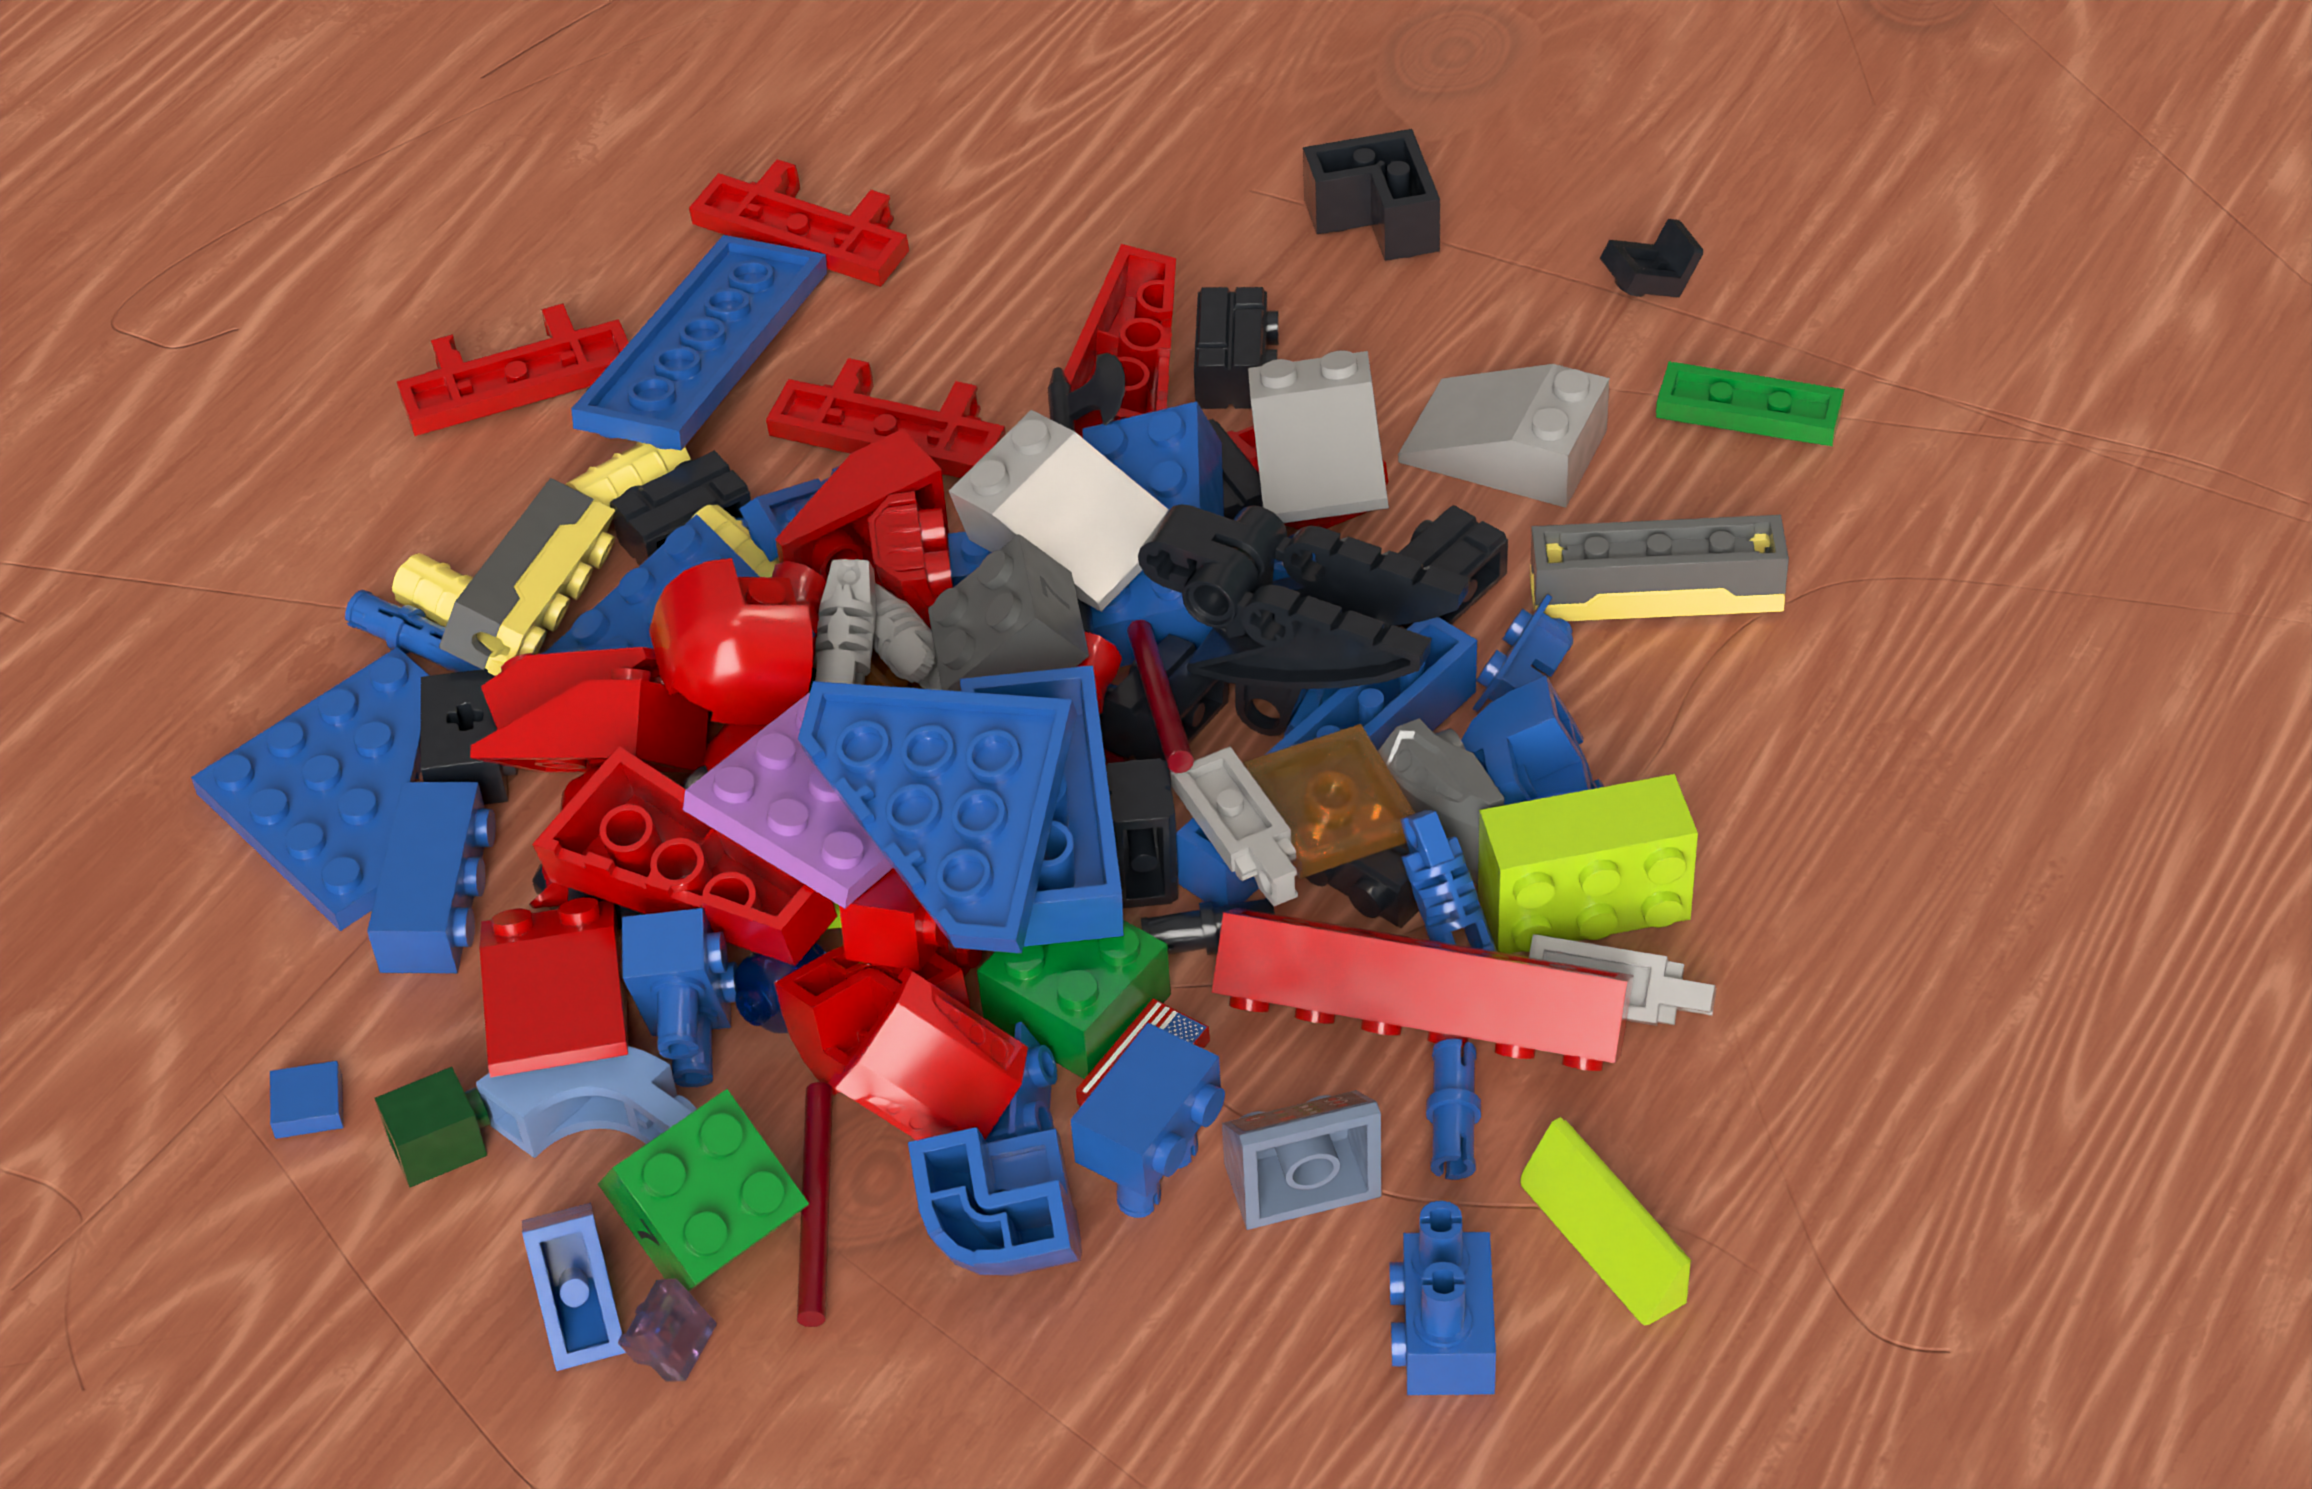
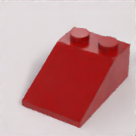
[775,428,950,587]
[470,668,708,773]
[479,898,628,1078]

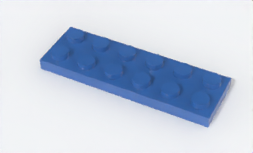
[571,235,827,451]

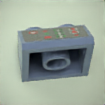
[1222,1090,1381,1230]

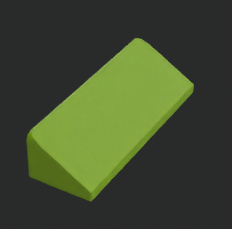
[1520,1117,1691,1325]

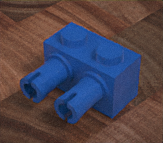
[622,908,741,1088]
[1071,1023,1225,1218]
[1389,1201,1496,1395]

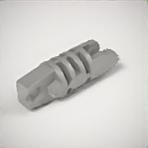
[813,559,877,685]
[873,583,942,690]

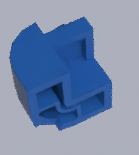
[1461,675,1604,805]
[908,1127,1082,1276]

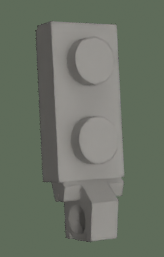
[1170,747,1298,906]
[1529,934,1717,1026]

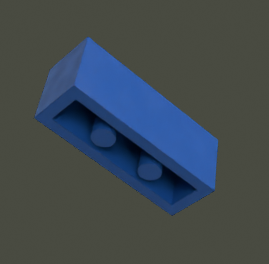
[367,782,496,974]

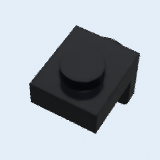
[1600,219,1703,298]

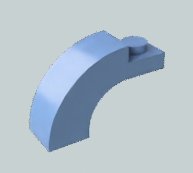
[476,1046,697,1158]

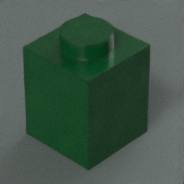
[374,1067,491,1188]

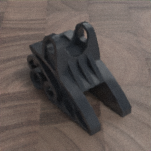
[1138,504,1470,736]

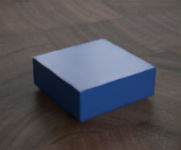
[270,1061,344,1139]

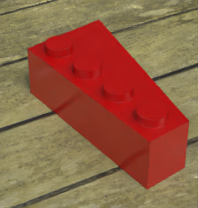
[1064,244,1176,438]
[532,746,837,966]

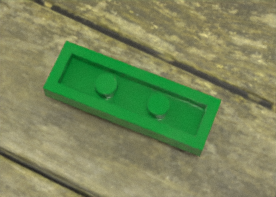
[1656,361,1845,446]

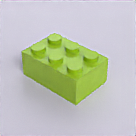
[1478,774,1698,954]

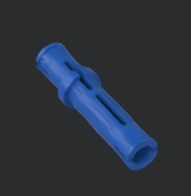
[345,590,480,672]

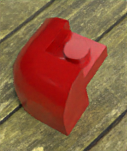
[649,558,813,725]
[774,945,970,1096]

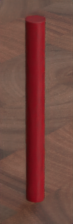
[1127,619,1194,773]
[797,1082,833,1327]

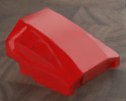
[868,491,953,629]
[829,967,1028,1140]

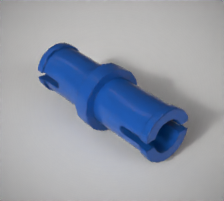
[1426,1039,1481,1180]

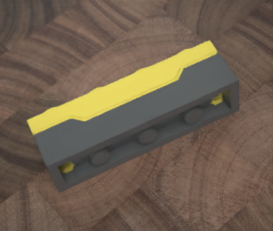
[439,478,615,676]
[1530,515,1789,621]

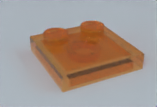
[1244,724,1415,879]

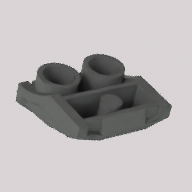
[1373,718,1504,885]

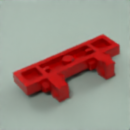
[689,159,909,287]
[396,303,629,437]
[766,358,1006,478]

